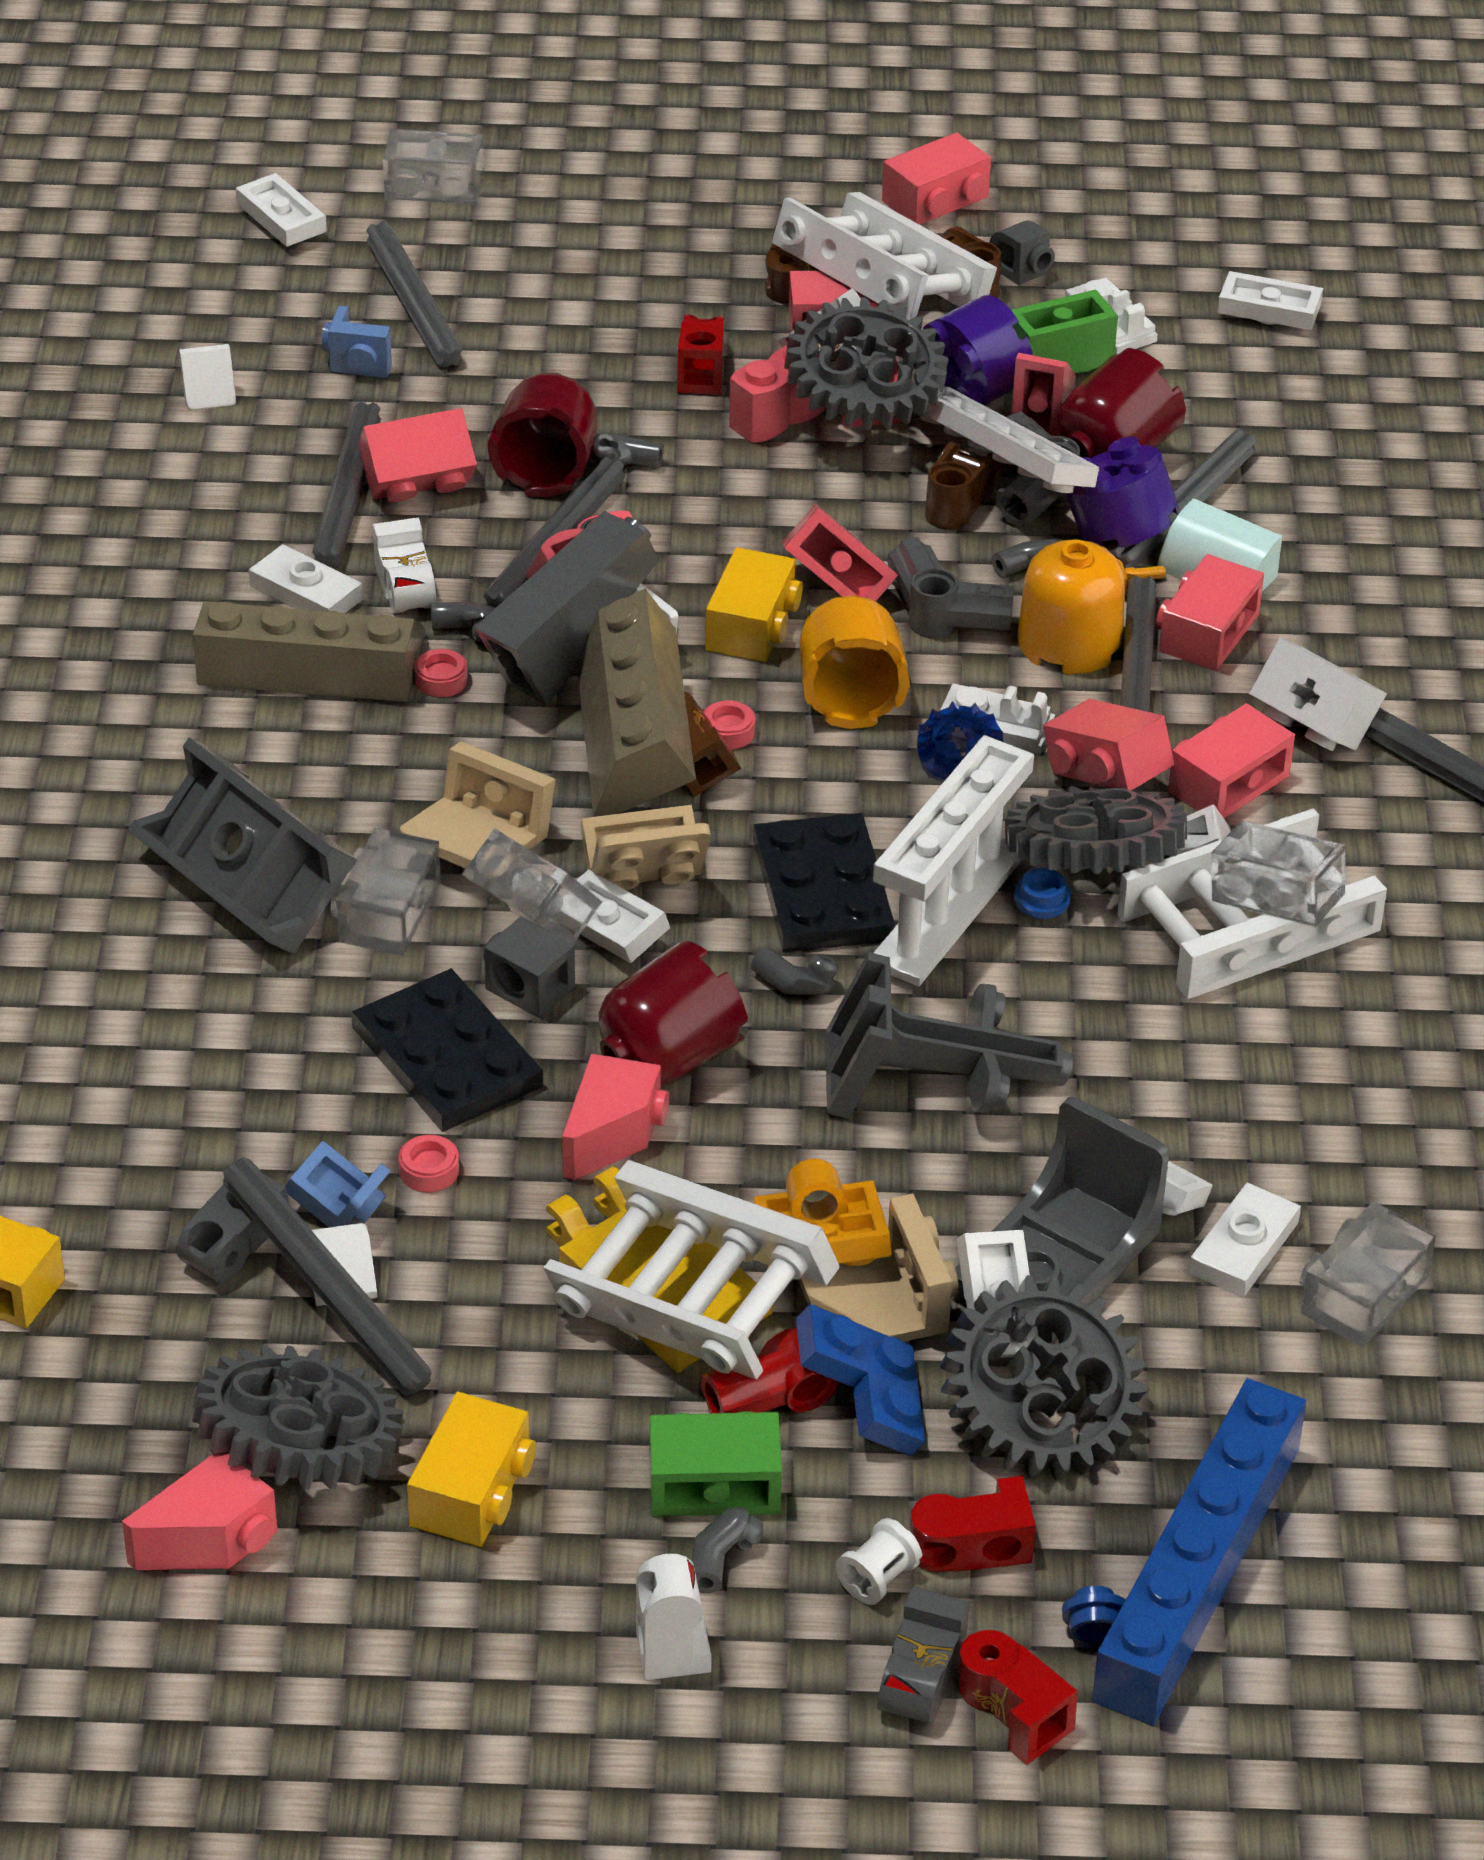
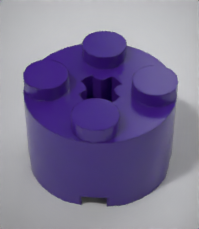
[923,295,1033,406]
[1065,437,1180,548]

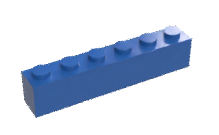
[1092,1378,1307,1726]

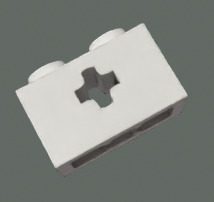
[1249,637,1387,751]

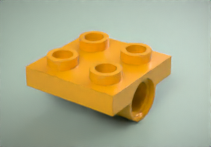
[753,1158,892,1268]

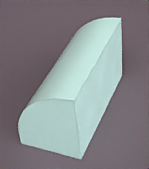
[1158,498,1282,591]

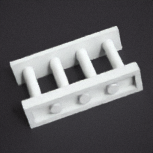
[772,192,997,320]
[873,735,1034,987]
[1117,808,1387,999]
[543,1160,840,1380]

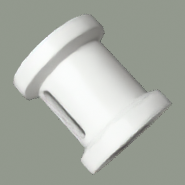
[835,1518,922,1605]

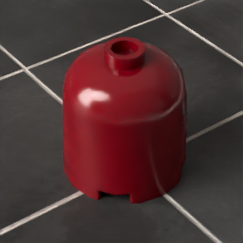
[1058,348,1186,458]
[488,373,597,497]
[598,941,748,1085]

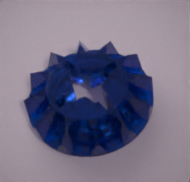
[917,701,1004,780]

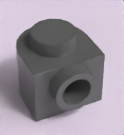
[989,220,1055,285]

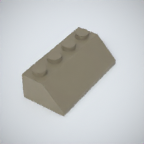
[577,588,696,817]
[193,601,426,703]

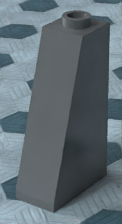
[475,511,659,705]

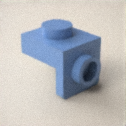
[322,306,392,378]
[285,1141,391,1227]

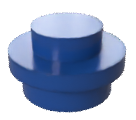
[1014,868,1071,919]
[1062,1586,1126,1642]

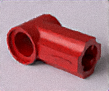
[701,1328,838,1414]

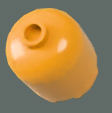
[1017,539,1125,675]
[799,595,910,729]

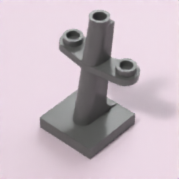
[826,952,1073,1119]

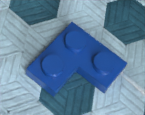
[796,1304,925,1456]

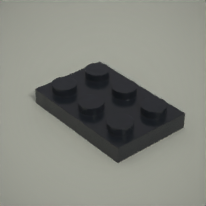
[753,813,895,953]
[352,968,543,1132]

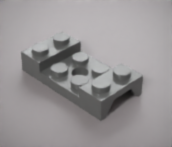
[128,737,357,954]

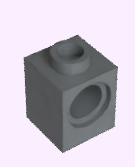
[483,916,575,1018]

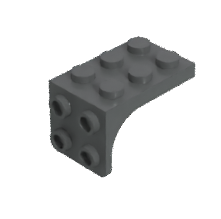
[955,1097,1169,1344]

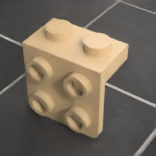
[399,741,556,876]
[580,805,711,890]
[798,1194,959,1342]

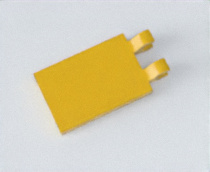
[546,1166,773,1373]

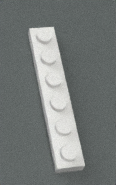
[920,387,1099,493]

